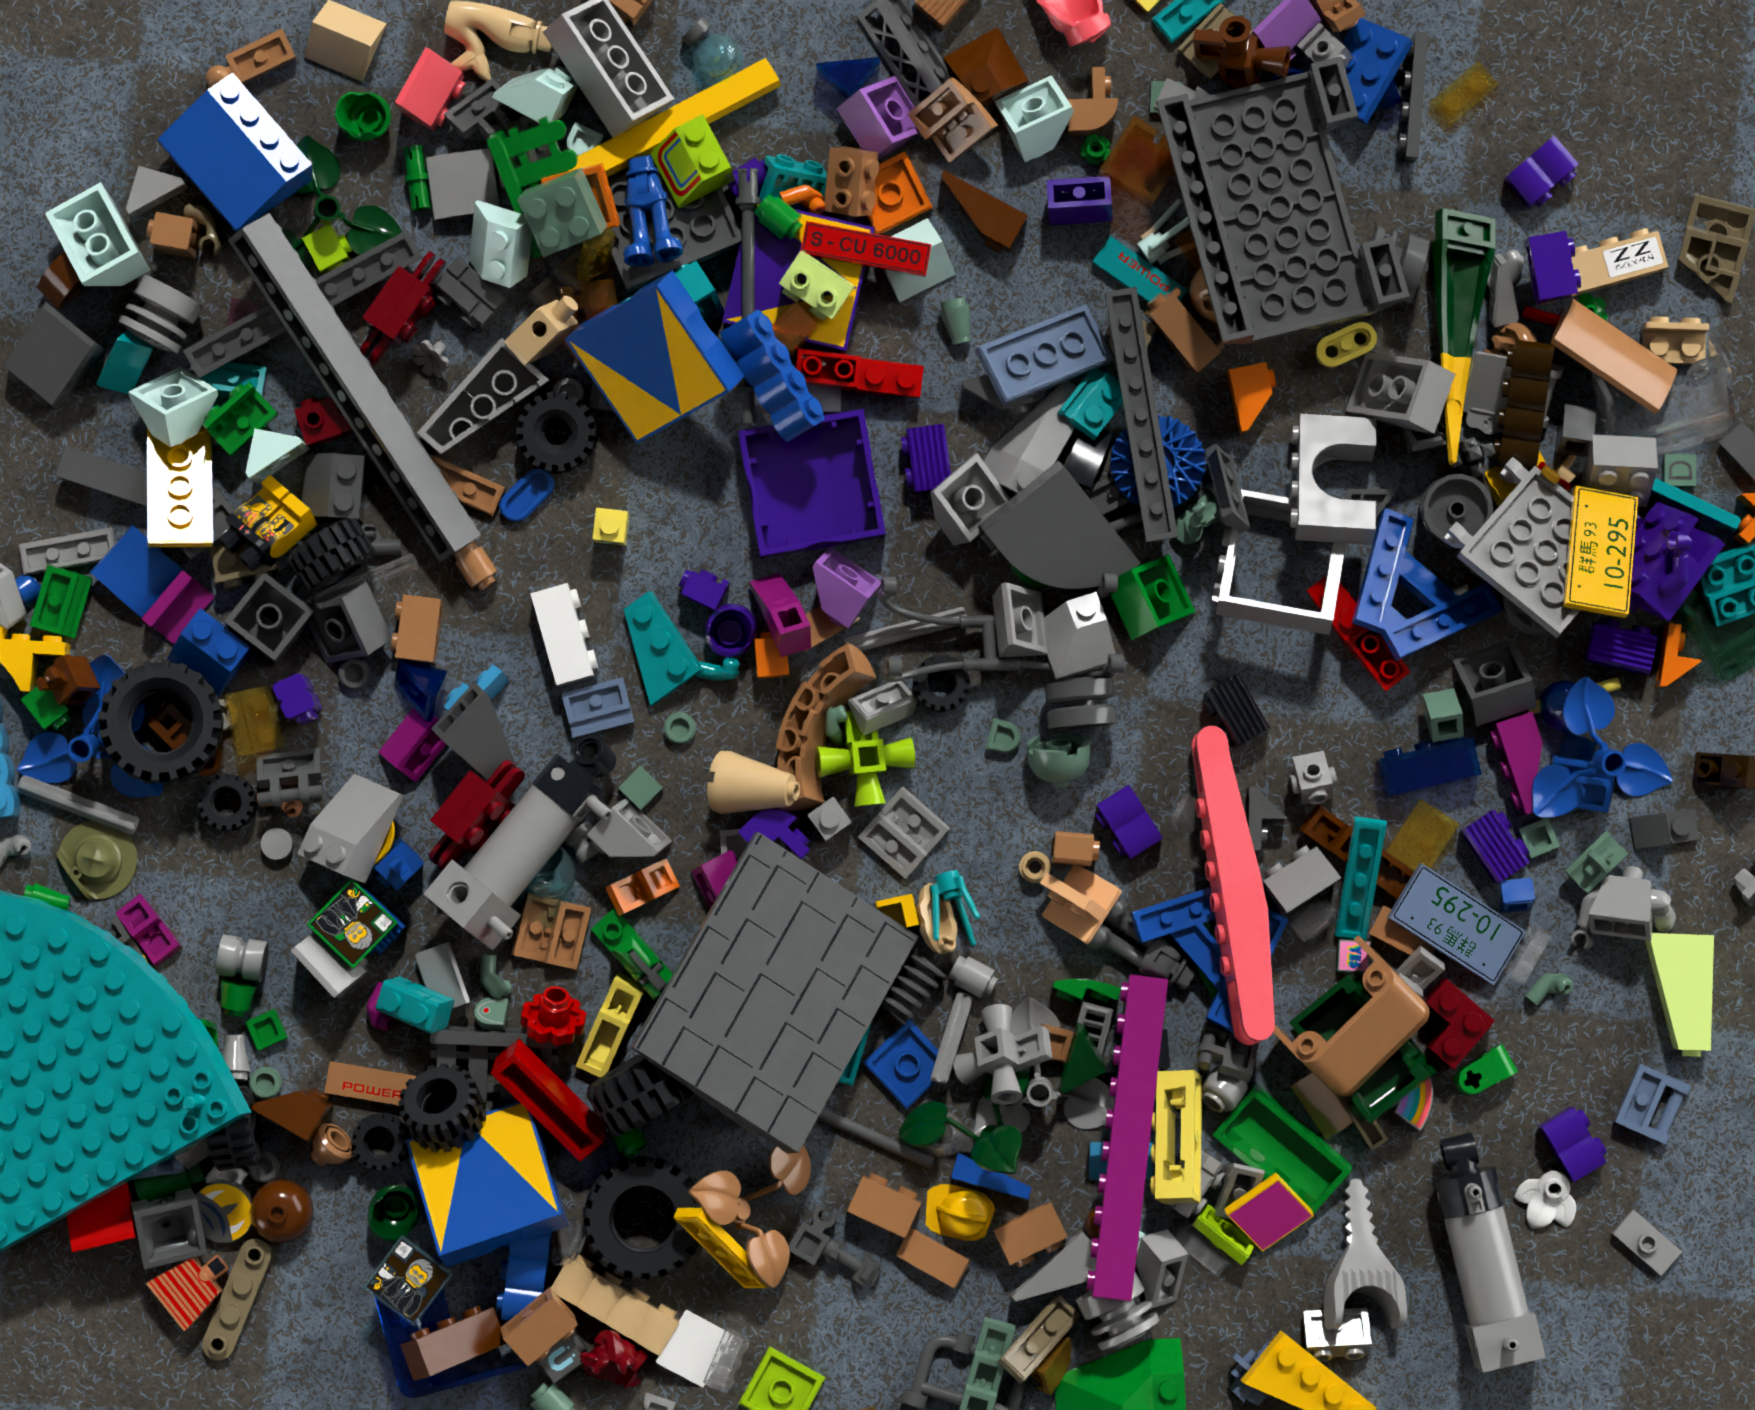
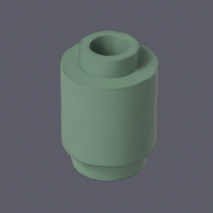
[530,1382,575,1410]

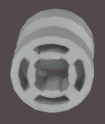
[565,820,599,864]

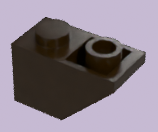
[1692,752,1755,791]

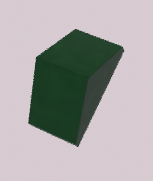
[1059,1023,1106,1093]

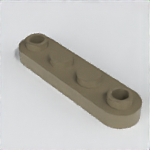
[202,1238,273,1360]

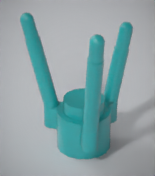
[930,870,980,946]

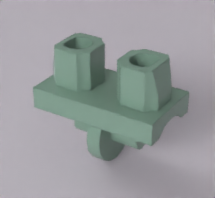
[1564,831,1629,894]

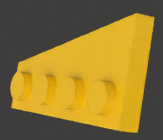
[1241,1330,1377,1410]

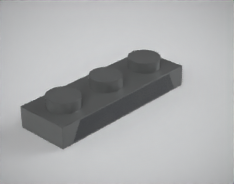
[1205,443,1250,534]

